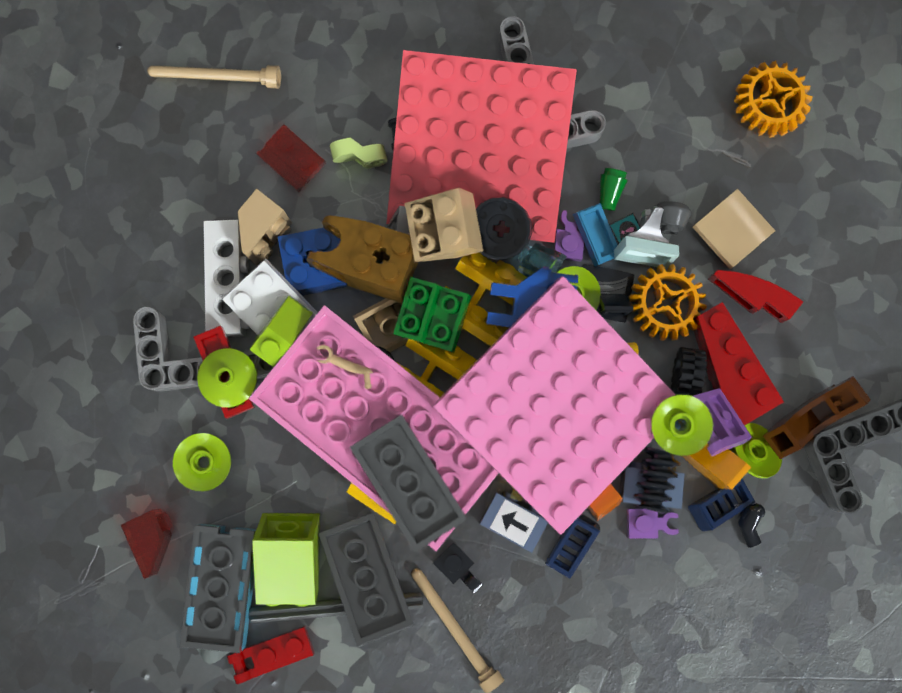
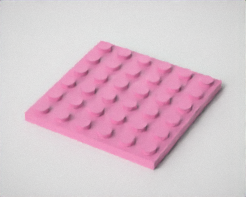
[432,276,676,535]

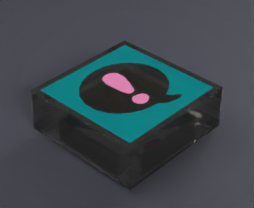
[609,212,640,245]

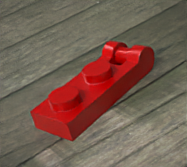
[227,626,315,684]

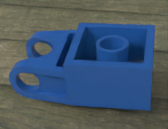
[278,228,383,296]

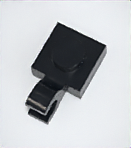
[433,542,482,593]

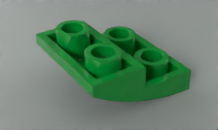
[393,277,471,353]

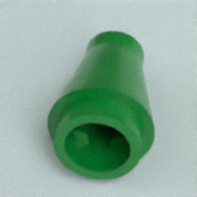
[600,168,628,211]

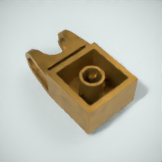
[307,215,418,303]

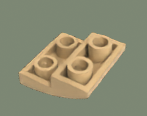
[693,189,775,269]

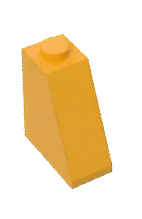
[675,421,751,490]

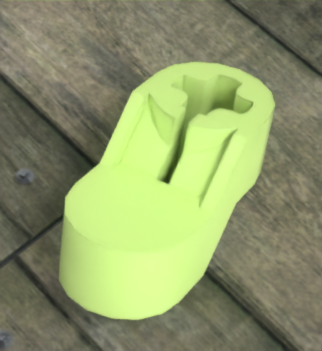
[330,137,388,169]

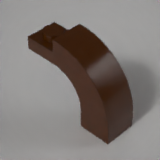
[763,376,871,460]

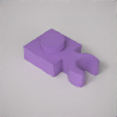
[553,210,584,261]
[627,509,679,538]

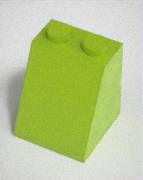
[252,513,320,607]

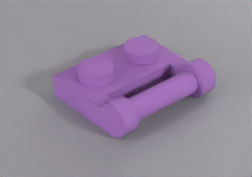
[692,388,752,456]

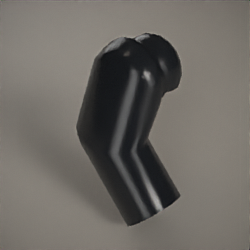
[738,503,765,548]

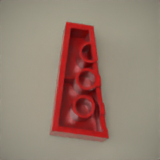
[693,302,784,426]

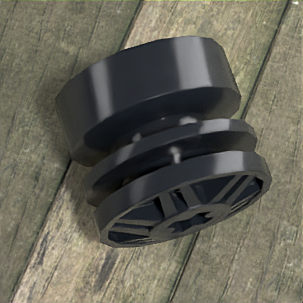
[476,197,532,260]

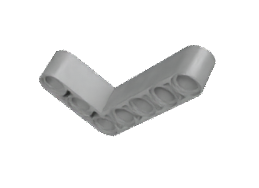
[499,16,606,149]
[133,307,280,392]

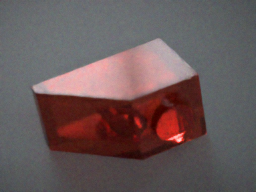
[121,509,172,579]

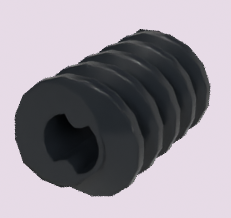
[632,447,681,514]

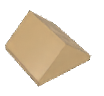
[353,298,408,352]

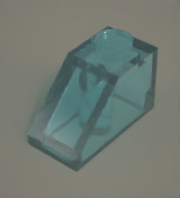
[517,242,567,277]

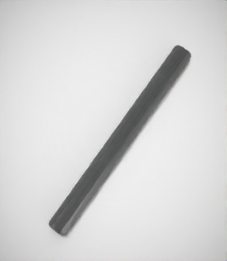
[249,592,423,623]

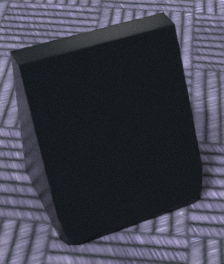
[599,294,633,316]

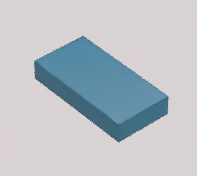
[573,203,618,267]

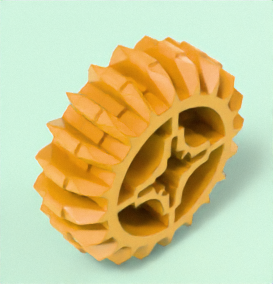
[734,61,812,138]
[629,264,707,341]

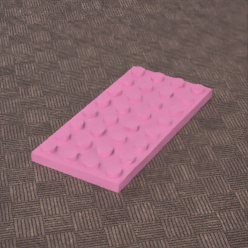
[249,305,498,551]

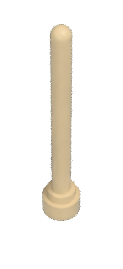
[147,65,281,89]
[411,568,504,693]

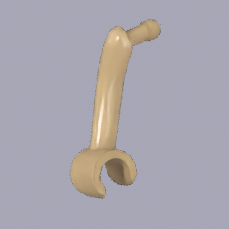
[316,345,373,389]

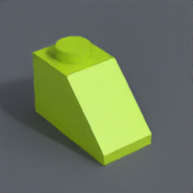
[250,295,313,367]

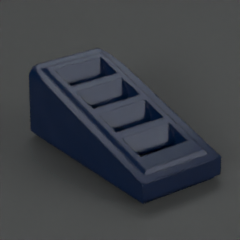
[688,479,755,531]
[545,514,600,579]

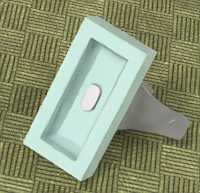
[614,206,679,269]

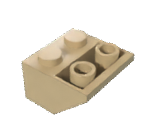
[405,188,483,262]
[238,189,292,266]

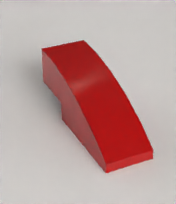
[708,270,804,323]

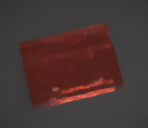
[256,124,326,193]

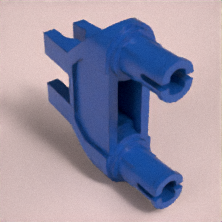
[486,266,578,327]

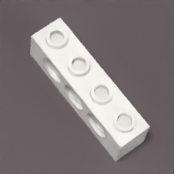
[204,220,250,337]

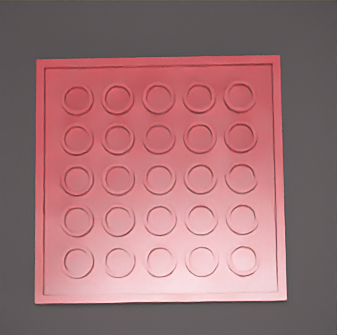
[386,50,577,243]

